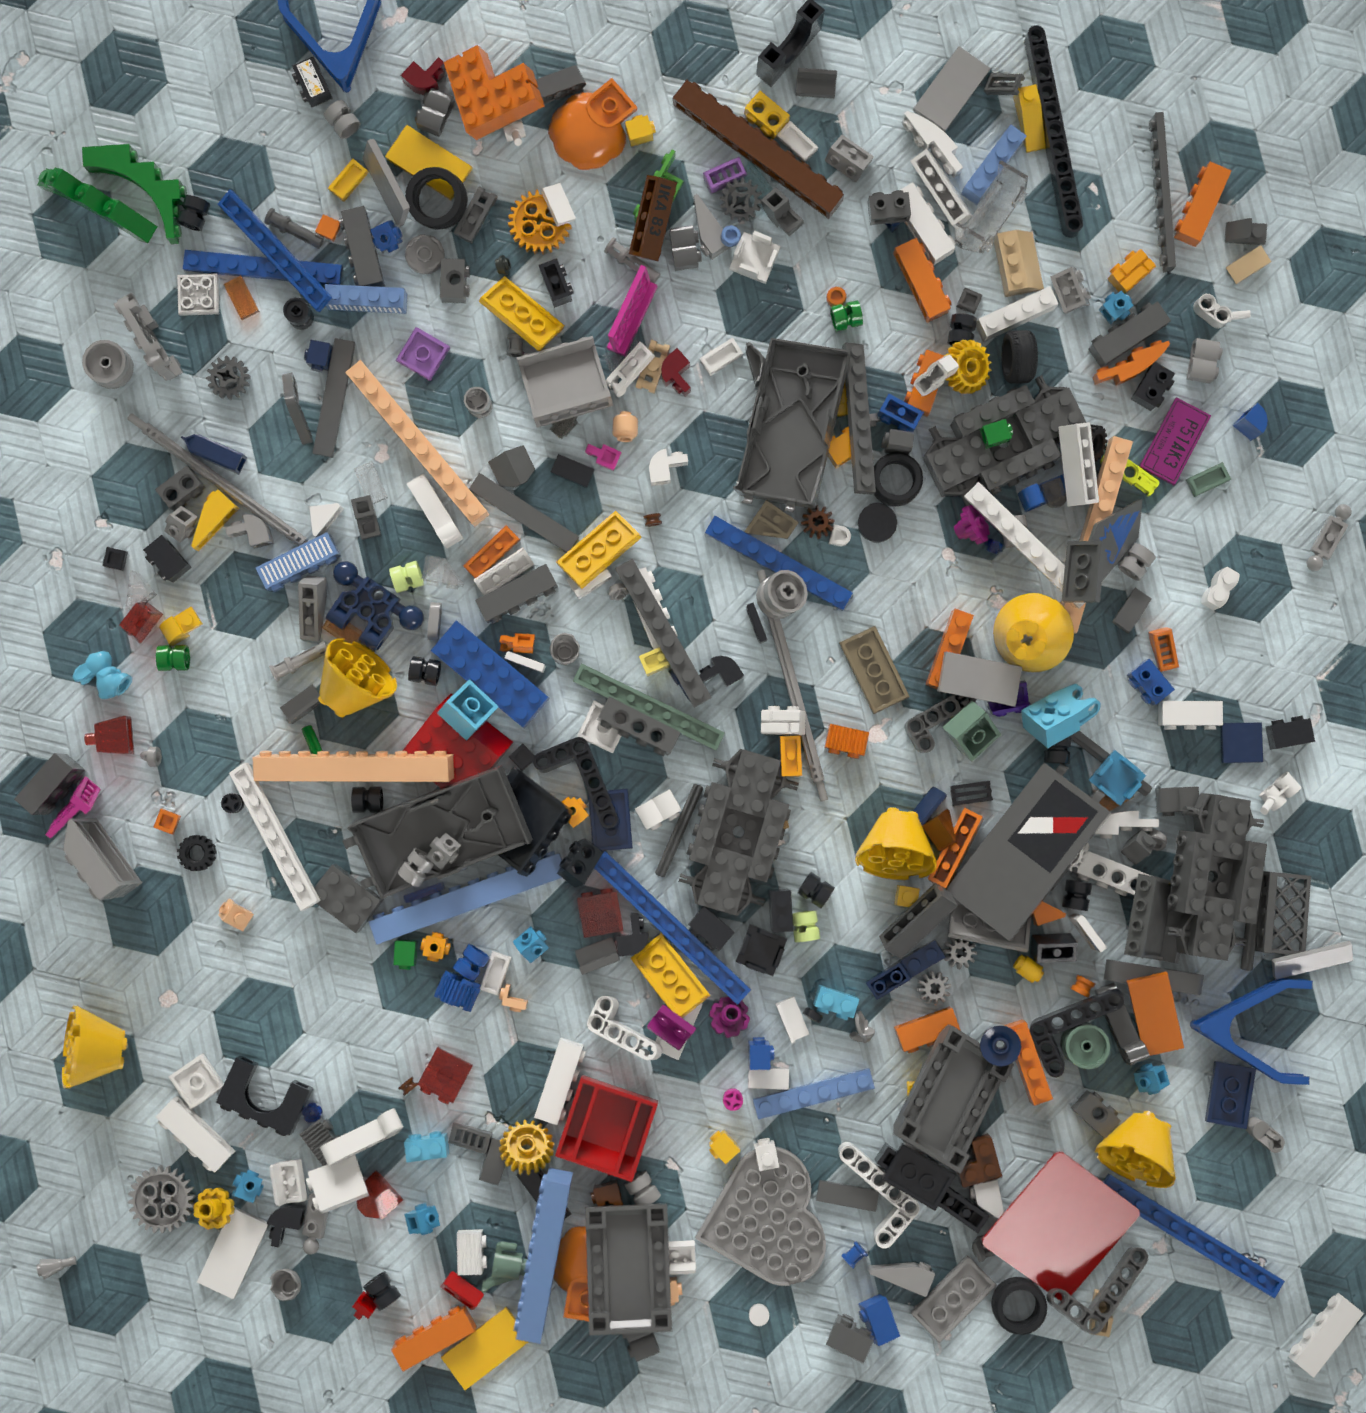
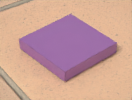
[396,327,450,381]

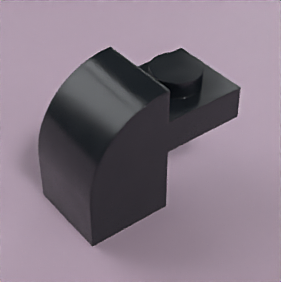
[699,656,744,687]
[616,913,649,957]
[267,1203,306,1248]

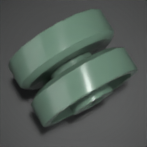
[1060,1022,1110,1069]

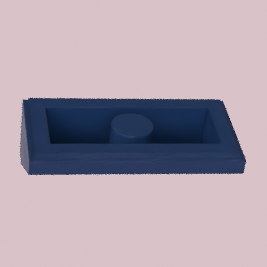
[913,787,947,826]

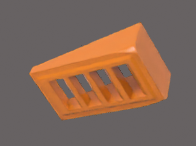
[1148,627,1179,672]

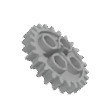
[128,1165,196,1233]

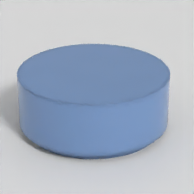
[720,225,741,247]

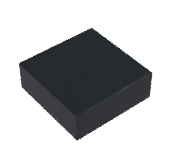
[102,547,128,571]
[509,743,535,771]

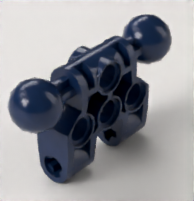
[326,561,424,652]

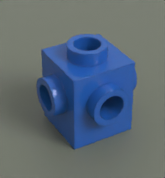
[370,220,403,253]

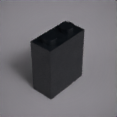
[768,889,793,932]

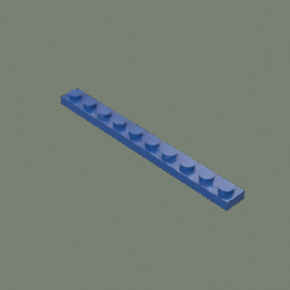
[594,851,751,1005]
[1104,1173,1285,1299]

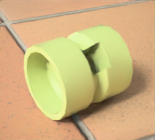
[389,561,424,593]
[792,910,820,942]

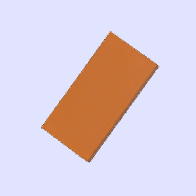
[1126,972,1184,1056]

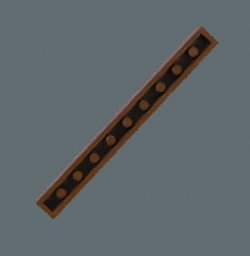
[673,80,844,219]

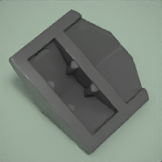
[745,342,765,387]
[488,445,535,487]

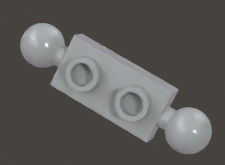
[1307,504,1352,571]
[302,1193,329,1255]

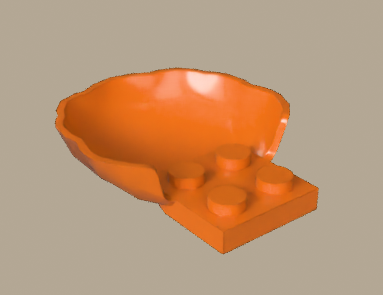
[548,78,637,170]
[554,1226,589,1321]

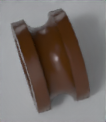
[643,513,662,527]
[398,1077,418,1096]

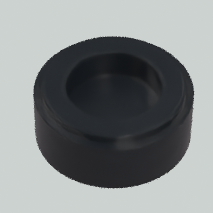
[802,1007,823,1024]

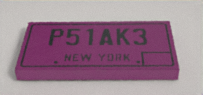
[1139,397,1211,486]

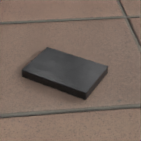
[881,1143,956,1211]

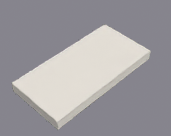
[197,1207,269,1299]

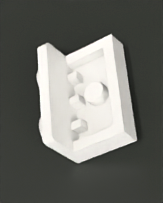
[270,1159,308,1206]
[668,1240,696,1275]

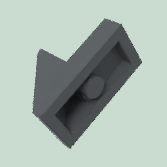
[1225,218,1267,245]

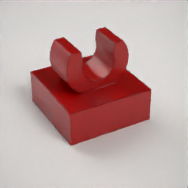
[352,1291,376,1320]

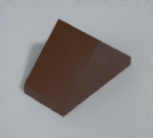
[922,809,956,851]

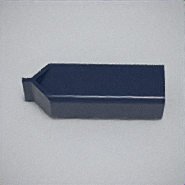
[181,434,247,475]

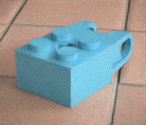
[1021,684,1101,748]

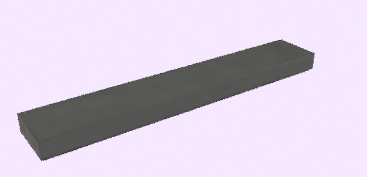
[313,338,355,458]
[469,473,579,553]

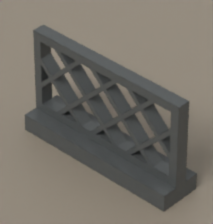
[1255,871,1311,955]

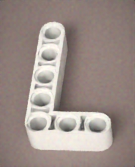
[838,1142,920,1248]

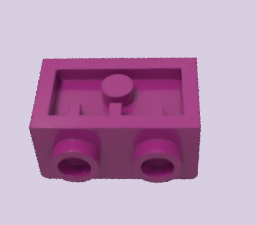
[647,1004,696,1050]

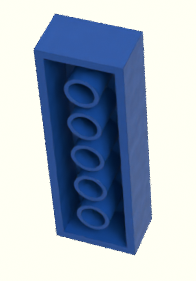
[431,620,550,729]

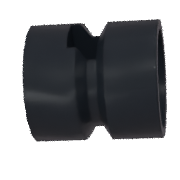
[177,195,210,231]
[283,297,314,330]
[947,313,977,346]
[408,656,441,686]
[1044,736,1071,764]
[351,787,383,813]
[797,872,835,909]
[1062,879,1092,911]
[363,1271,401,1311]

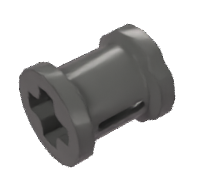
[506,333,524,357]

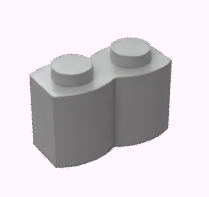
[1186,338,1222,384]

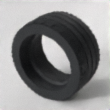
[405,167,468,230]

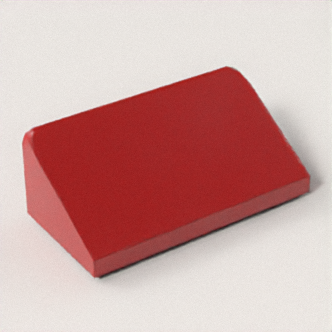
[441,1271,484,1310]

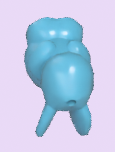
[73,651,133,699]

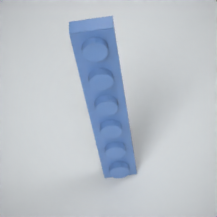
[753,1068,875,1120]

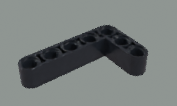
[533,737,620,831]
[1029,988,1124,1078]

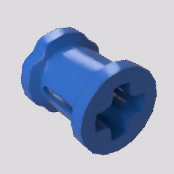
[841,1241,868,1269]

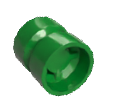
[830,300,863,332]
[156,645,190,671]

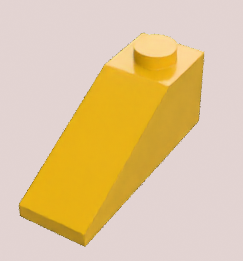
[1013,84,1046,153]
[191,489,240,551]

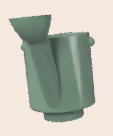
[481,1241,527,1293]

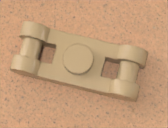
[636,340,670,393]

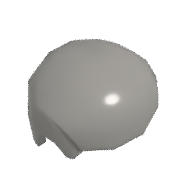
[550,633,580,665]
[270,1269,301,1301]

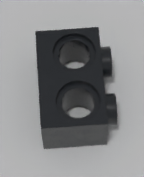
[557,838,603,888]

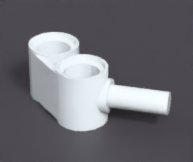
[503,118,526,146]
[1193,294,1251,328]
[1259,772,1301,815]

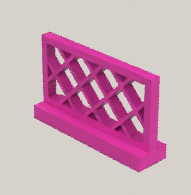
[607,265,658,357]
[46,776,101,839]

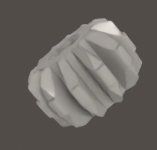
[943,937,977,970]
[917,971,951,1005]

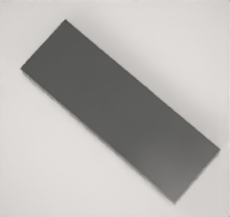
[816,1179,879,1212]

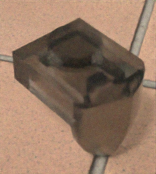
[1040,478,1067,508]

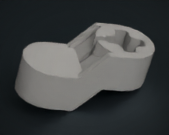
[1246,1117,1285,1153]

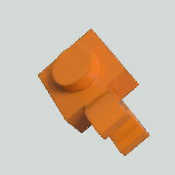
[500,633,535,654]

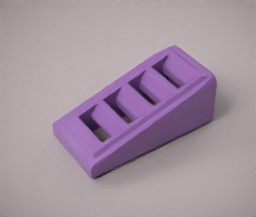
[703,157,747,194]

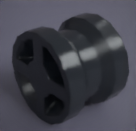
[221,793,244,813]

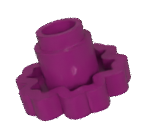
[954,505,990,545]
[709,996,750,1038]

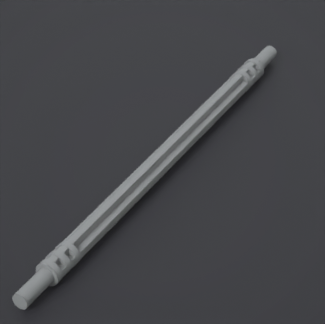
[127,413,308,546]
[757,570,828,802]

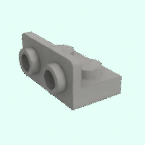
[825,135,874,182]
[1050,267,1091,314]

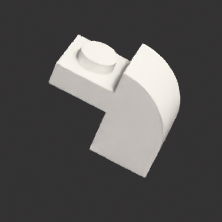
[649,449,688,486]

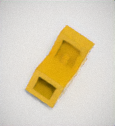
[159,607,203,646]

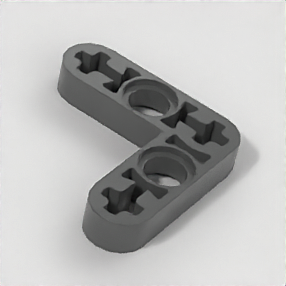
[282,372,313,445]

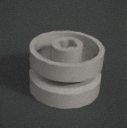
[82,340,134,389]
[756,570,808,619]

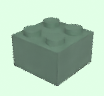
[942,701,1001,761]

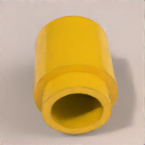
[1013,954,1044,983]

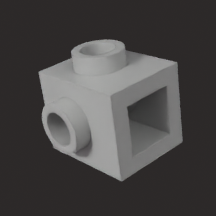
[164,506,197,543]
[426,833,461,870]

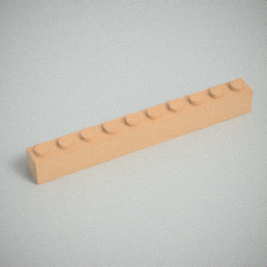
[345,360,489,527]
[1061,436,1133,634]
[253,751,454,782]

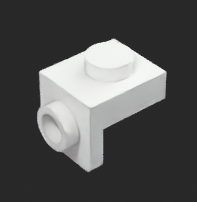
[754,1138,779,1171]

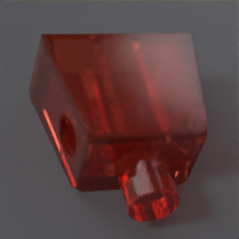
[119,602,163,644]
[84,716,134,754]

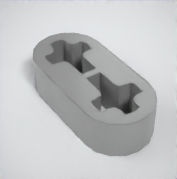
[427,602,442,641]

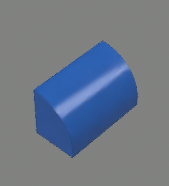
[1233,403,1268,441]

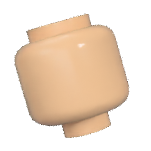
[612,411,638,442]

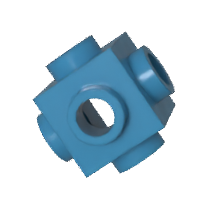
[1099,290,1134,325]
[513,926,549,963]
[1134,1063,1170,1095]
[232,1170,264,1203]
[404,1203,440,1235]

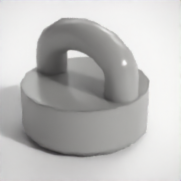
[140,747,162,767]
[1149,829,1167,851]

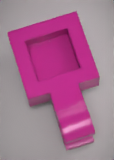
[585,444,622,471]

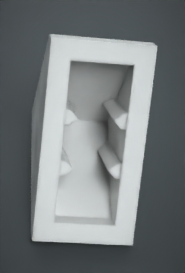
[309,503,344,537]

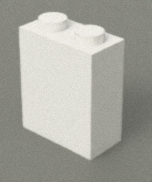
[306,1155,369,1214]

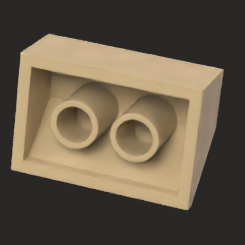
[993,230,1044,297]

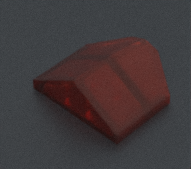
[357,1170,404,1219]

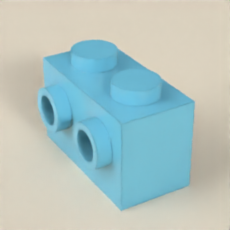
[813,985,859,1020]
[404,1131,450,1163]

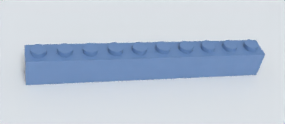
[369,851,562,945]

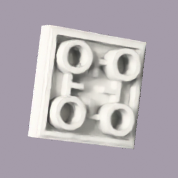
[177,274,219,316]

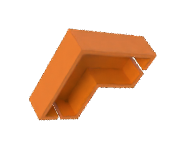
[444,45,545,140]

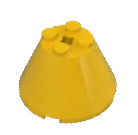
[993,593,1074,673]
[318,638,397,718]
[855,807,937,880]
[62,1005,127,1089]
[1095,1111,1176,1188]

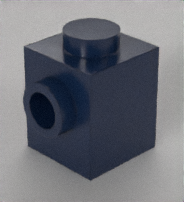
[304,339,333,372]

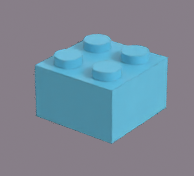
[437,679,499,741]

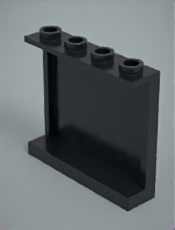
[498,767,573,877]

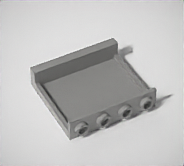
[517,336,613,428]

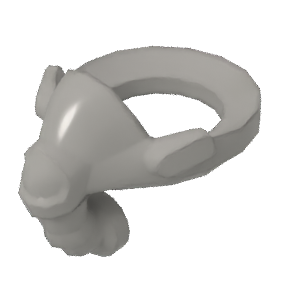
[849,1011,875,1043]

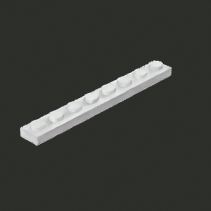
[964,482,1085,608]
[229,762,320,911]

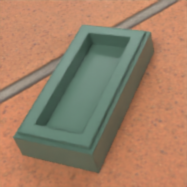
[1186,462,1232,497]

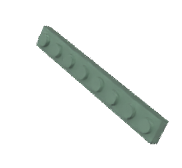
[573,663,725,751]

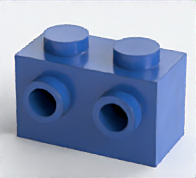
[877,394,924,432]
[1127,658,1175,706]
[748,1037,774,1070]
[858,1294,900,1346]

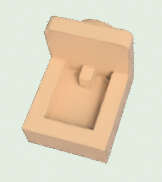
[219,898,254,931]
[499,984,528,1012]

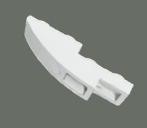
[902,111,963,178]
[1095,811,1159,839]

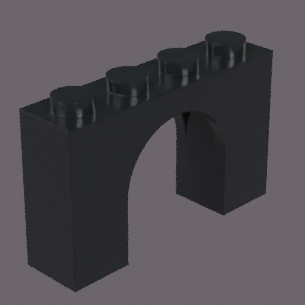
[756,0,825,87]
[216,1055,313,1136]

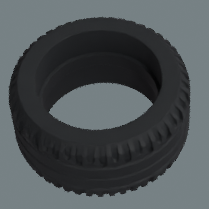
[1001,330,1038,384]
[874,452,923,506]
[991,1277,1047,1335]

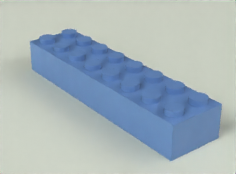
[514,1168,573,1344]

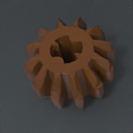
[801,505,835,540]

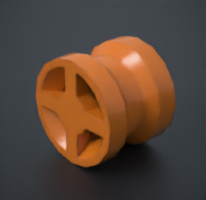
[1070,974,1096,998]

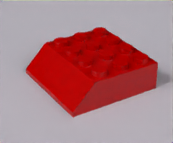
[402,693,514,788]
[555,1075,658,1182]

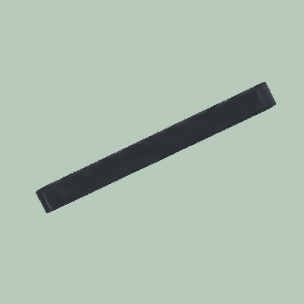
[1024,25,1083,238]

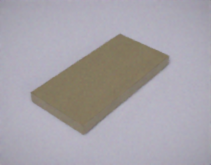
[839,626,910,714]

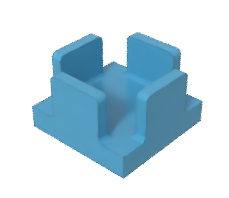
[1088,750,1146,806]

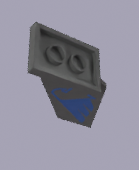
[1061,499,1143,603]

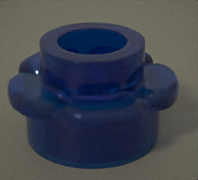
[985,538,1004,554]
[302,1103,322,1123]

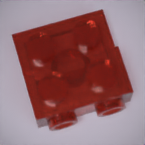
[577,888,624,938]
[417,1047,473,1104]

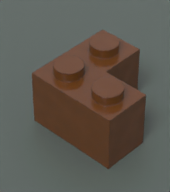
[957,1133,1002,1188]

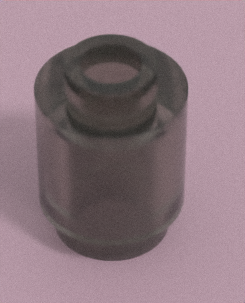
[550,416,578,440]

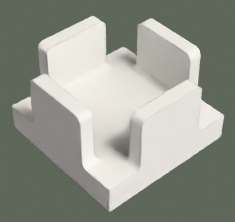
[729,231,781,284]

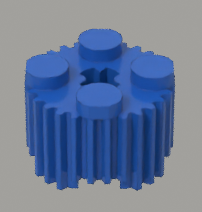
[434,971,481,1012]

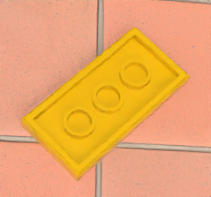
[385,125,473,201]
[479,276,565,351]
[556,511,642,589]
[630,933,711,1018]
[441,1306,528,1390]

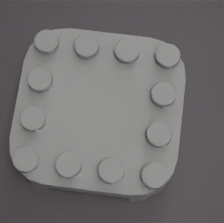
[114,293,183,381]

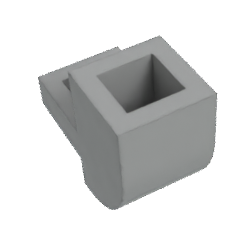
[225,514,274,549]

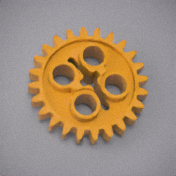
[508,189,572,255]

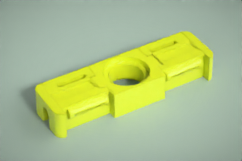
[1100,456,1160,497]

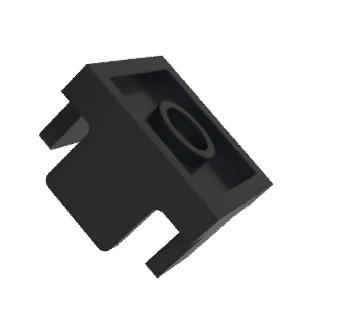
[735,924,787,976]

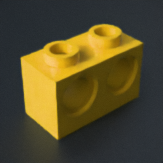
[744,90,790,139]

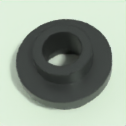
[495,255,511,275]

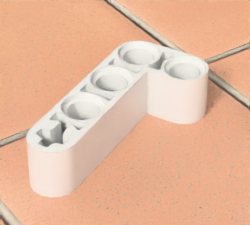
[407,473,464,549]
[587,996,662,1060]
[320,1108,403,1166]

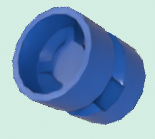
[453,944,490,982]

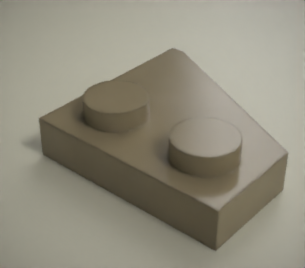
[744,500,799,539]

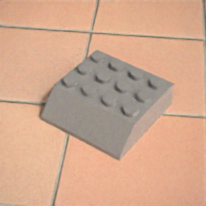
[63,818,142,900]

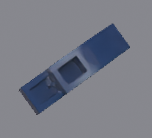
[866,939,946,1000]

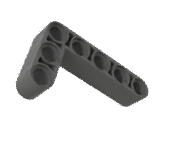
[1046,1247,1148,1334]

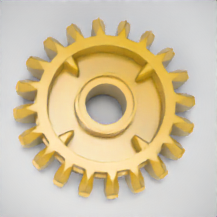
[943,340,992,394]
[499,1120,554,1175]

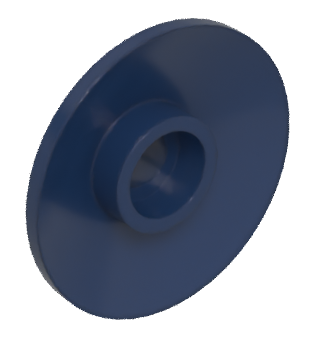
[980,1025,1021,1066]

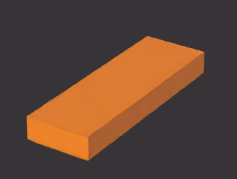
[463,525,520,578]

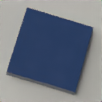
[1220,722,1263,763]

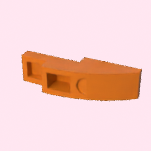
[1092,340,1170,386]

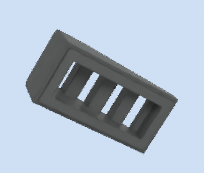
[448,1122,493,1154]

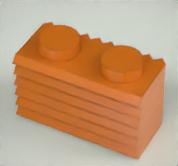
[824,724,869,759]

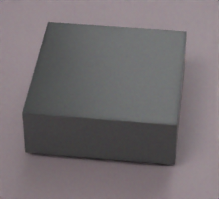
[956,287,982,314]

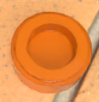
[826,287,846,306]

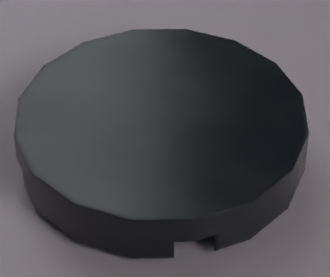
[857,503,897,543]

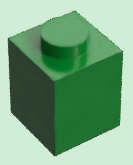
[980,419,1013,449]
[393,940,418,970]

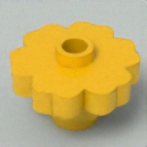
[193,1187,235,1230]

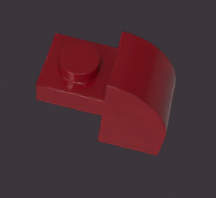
[400,57,446,95]
[661,348,691,397]

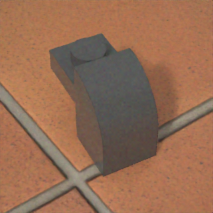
[761,187,804,236]

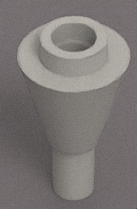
[37,1256,77,1279]

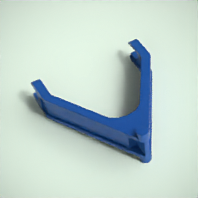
[278,0,381,93]
[1190,978,1313,1085]

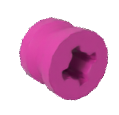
[723,1088,743,1111]

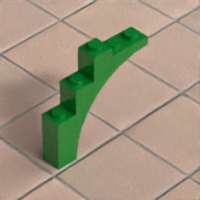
[82,144,187,244]
[37,167,158,243]

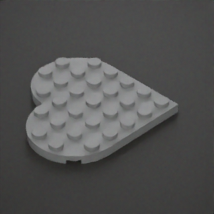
[695,1147,826,1286]

